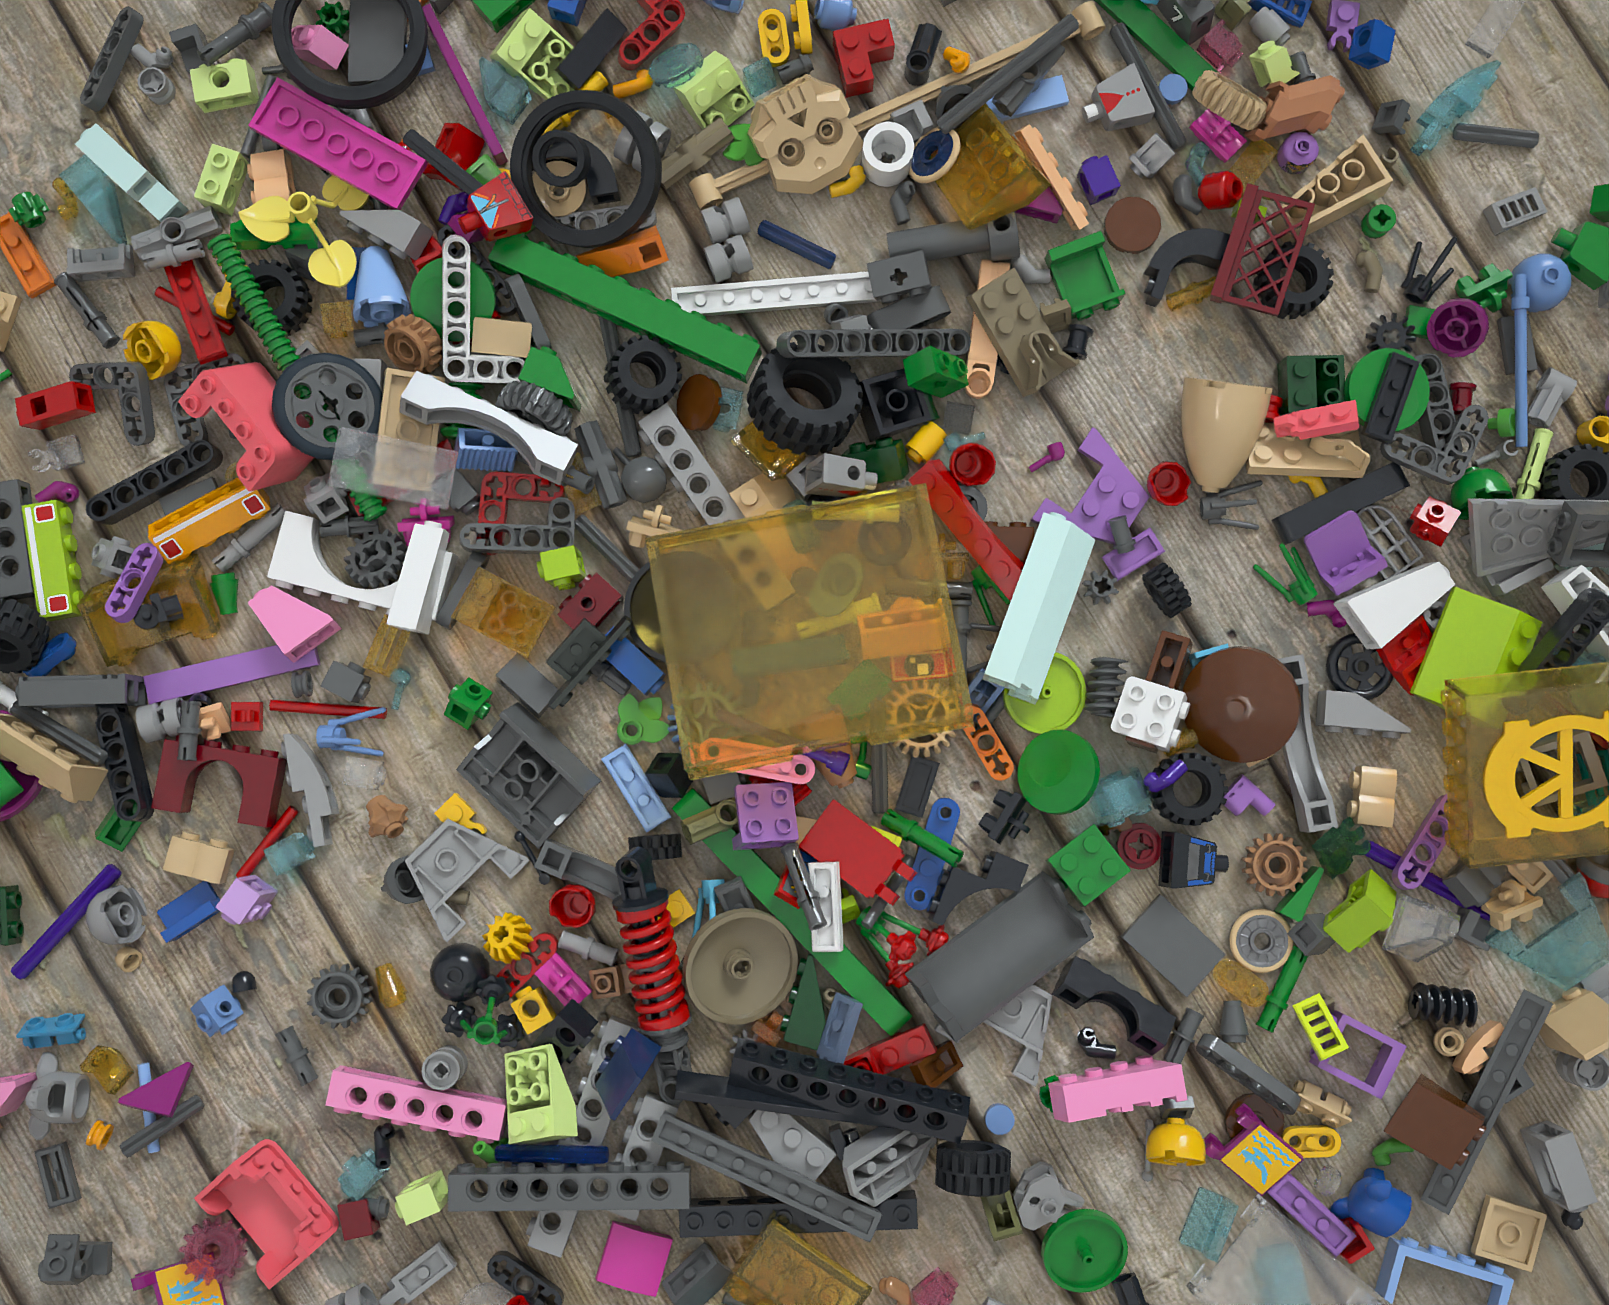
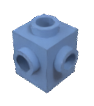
[190,985,244,1037]

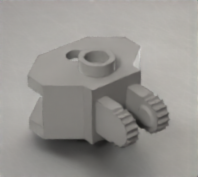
[1013,1161,1085,1231]

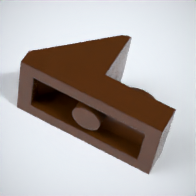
[909,1040,963,1088]

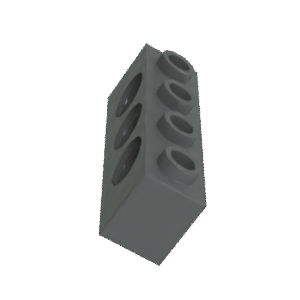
[0,479,35,600]

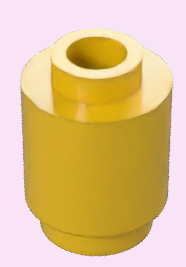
[905,421,947,464]

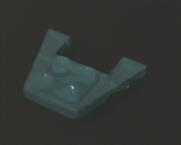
[1485,872,1609,991]

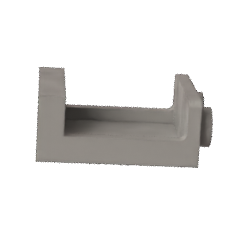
[1460,526,1555,597]

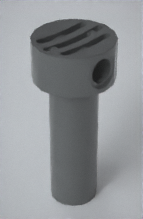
[886,200,1020,262]

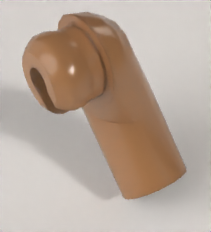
[879,1276,912,1305]

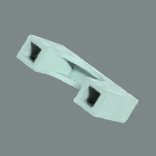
[75,123,189,222]

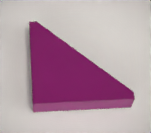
[118,1062,194,1118]

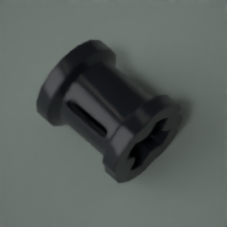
[1062,324,1094,360]

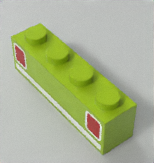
[21,500,86,621]

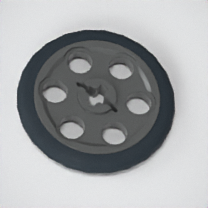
[272,353,382,461]

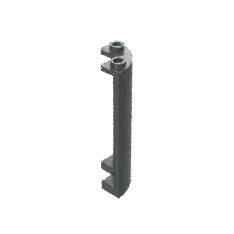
[905,871,1094,1042]

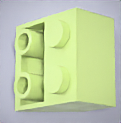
[671,51,755,130]

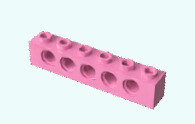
[325,1065,507,1143]

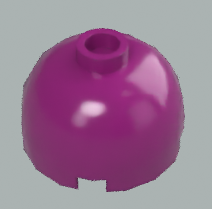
[1427,298,1489,358]

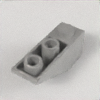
[339,210,434,260]
[1316,690,1411,739]

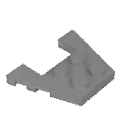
[405,818,530,942]
[934,984,1053,1087]

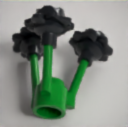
[441,974,525,1048]

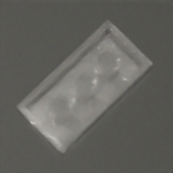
[327,426,458,510]

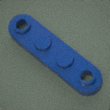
[904,798,960,910]

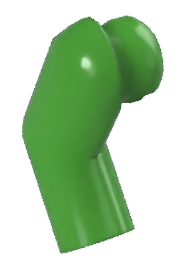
[473,1137,512,1164]
[1372,1138,1414,1166]

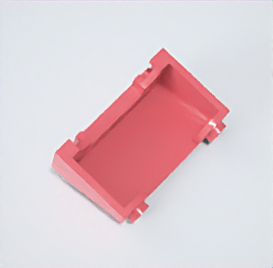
[194,1139,339,1290]

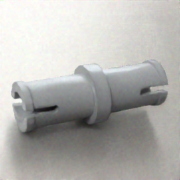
[142,239,205,272]
[558,930,619,967]

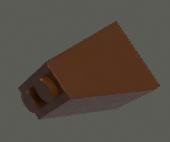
[1384,1074,1487,1170]

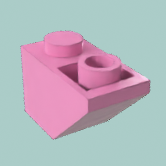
[291,25,349,70]

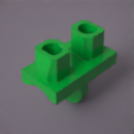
[1454,263,1513,313]

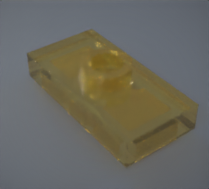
[1229,140,1278,198]

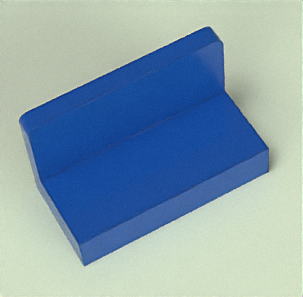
[157,881,221,943]

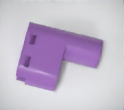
[1224,774,1275,816]

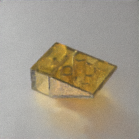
[451,566,556,658]

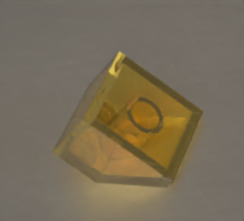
[730,420,807,481]

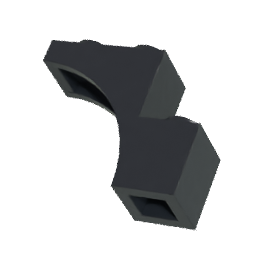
[927,850,1029,926]

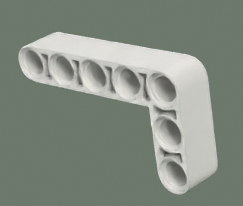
[442,235,525,383]

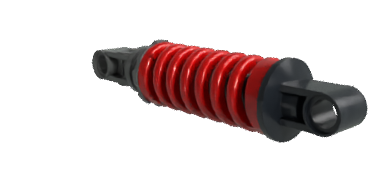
[612,847,692,1105]

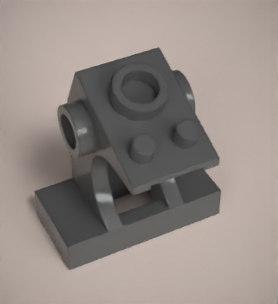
[38,1234,113,1285]

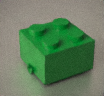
[1045,824,1131,907]

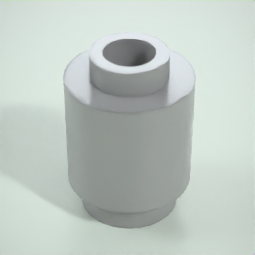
[1249,6,1291,46]

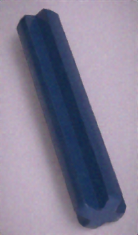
[757,220,836,269]

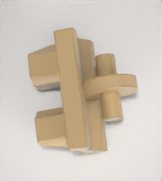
[626,505,683,554]
[1481,879,1543,931]

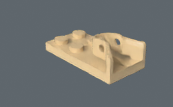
[371,368,445,492]
[1246,423,1370,478]

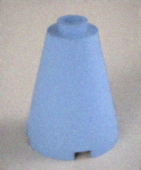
[353,246,411,328]

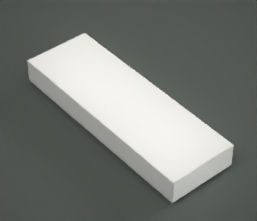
[808,862,844,952]

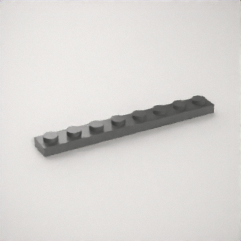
[1420,989,1553,1215]
[651,1111,882,1242]

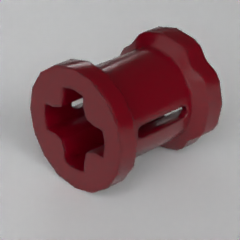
[1449,382,1477,416]

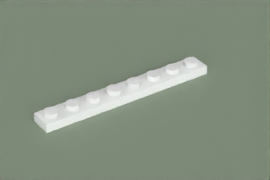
[671,272,900,316]

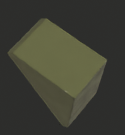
[980,1191,1023,1242]

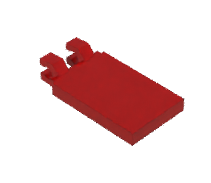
[799,799,918,906]

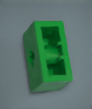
[903,346,969,398]

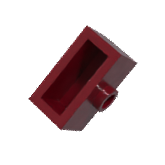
[557,572,625,629]

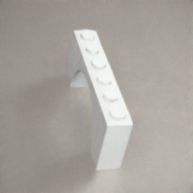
[267,511,458,622]

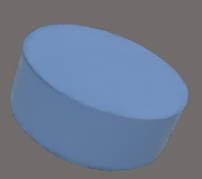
[1158,74,1188,105]
[984,1103,1015,1135]

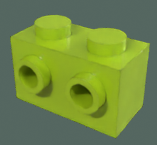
[537,545,586,591]

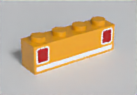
[148,477,271,564]

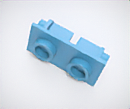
[16,1013,86,1049]

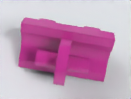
[1189,109,1247,163]
[397,498,455,546]
[534,952,593,1006]

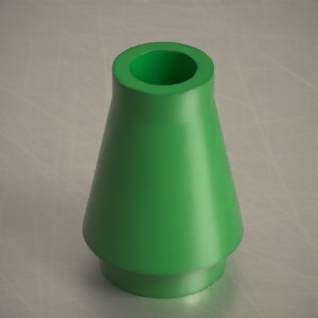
[209,572,239,615]

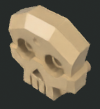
[748,74,863,194]

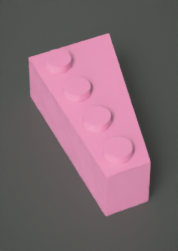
[1048,1055,1187,1123]

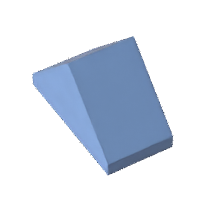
[954,668,1005,723]

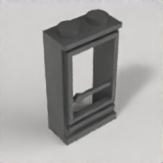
[15,674,147,708]

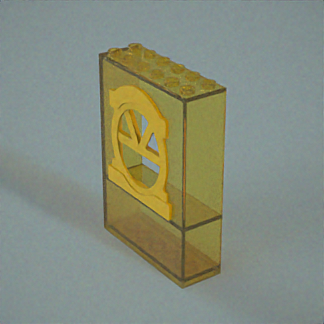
[1441,662,1609,869]

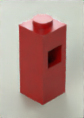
[15,381,96,430]

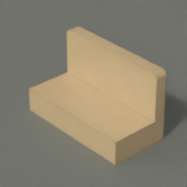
[471,317,532,358]

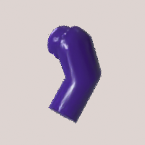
[437,192,469,225]
[1143,760,1188,792]

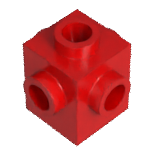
[1409,496,1461,547]

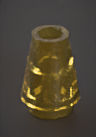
[375,963,408,1009]

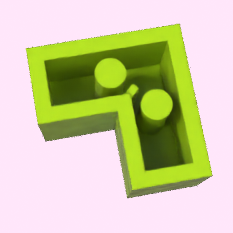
[1322,869,1397,953]

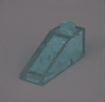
[59,154,128,245]

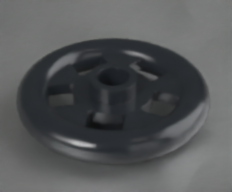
[1326,633,1393,700]

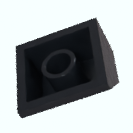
[858,368,932,442]

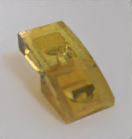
[564,452,602,516]

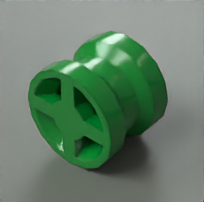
[1361,204,1396,239]

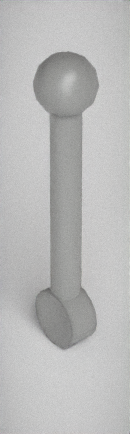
[1142,1119,1153,1182]

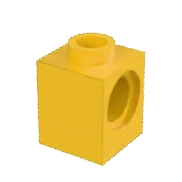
[510,985,557,1035]

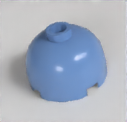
[1509,254,1571,312]

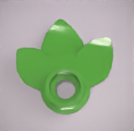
[723,124,765,166]
[617,693,669,745]

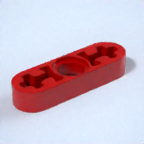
[496,932,558,999]

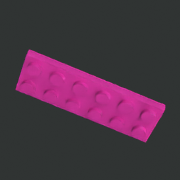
[248,77,428,210]

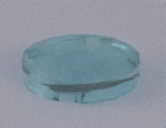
[648,43,703,88]

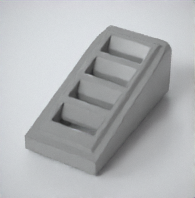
[1483,187,1547,236]

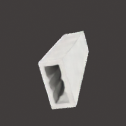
[387,521,450,635]
[1333,562,1455,649]

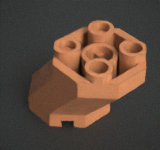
[1245,75,1345,142]

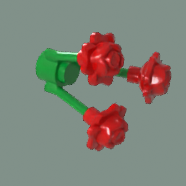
[856,906,949,989]

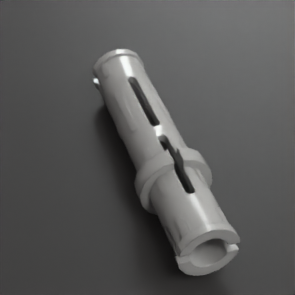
[212,503,286,573]

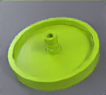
[1002,652,1086,734]

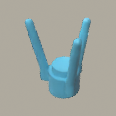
[692,879,725,938]

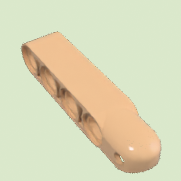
[964,259,1010,399]

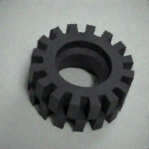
[1142,562,1192,618]
[628,833,682,860]

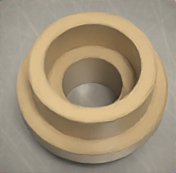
[1433,1027,1464,1057]

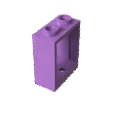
[1309,1010,1407,1099]

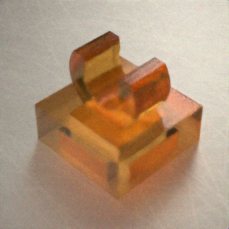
[751,1010,783,1047]

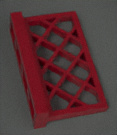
[1210,183,1315,317]

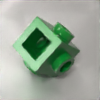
[444,677,493,730]

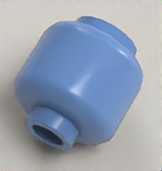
[813,0,857,31]

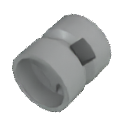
[701,197,751,244]
[703,234,754,283]
[136,697,184,743]
[422,1045,468,1090]
[1556,1052,1609,1091]

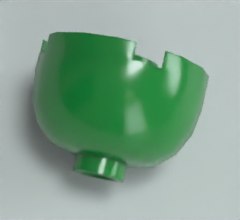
[1450,467,1513,520]

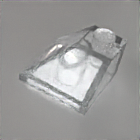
[1382,893,1461,963]

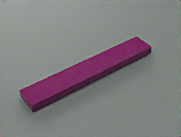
[422,3,508,166]

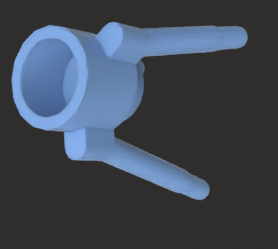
[316,707,386,756]

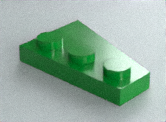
[230,217,318,250]

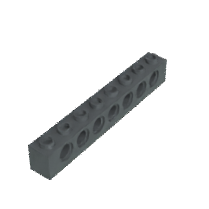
[448,1161,691,1212]

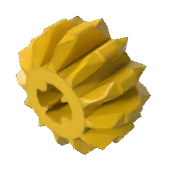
[482,912,534,964]

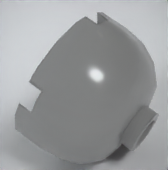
[86,885,147,945]

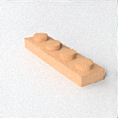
[1014,124,1089,231]

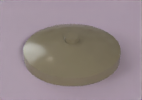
[682,908,798,1025]

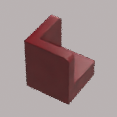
[337,1198,380,1241]

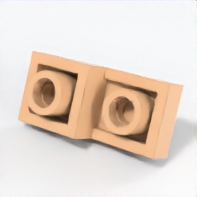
[1452,1020,1504,1075]

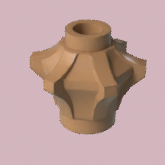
[366,795,409,838]

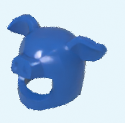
[1329,1168,1412,1238]

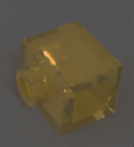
[319,301,354,339]

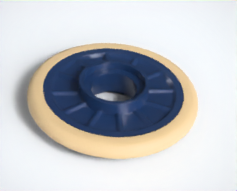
[909,127,960,183]

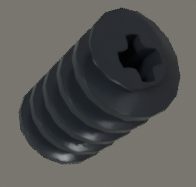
[1408,983,1478,1028]

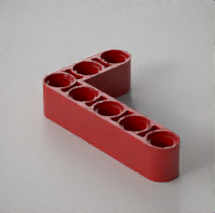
[618,0,685,71]

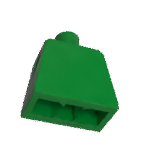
[1551,221,1609,290]

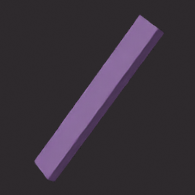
[143,645,320,704]

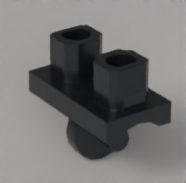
[133,593,184,633]
[978,789,1031,844]

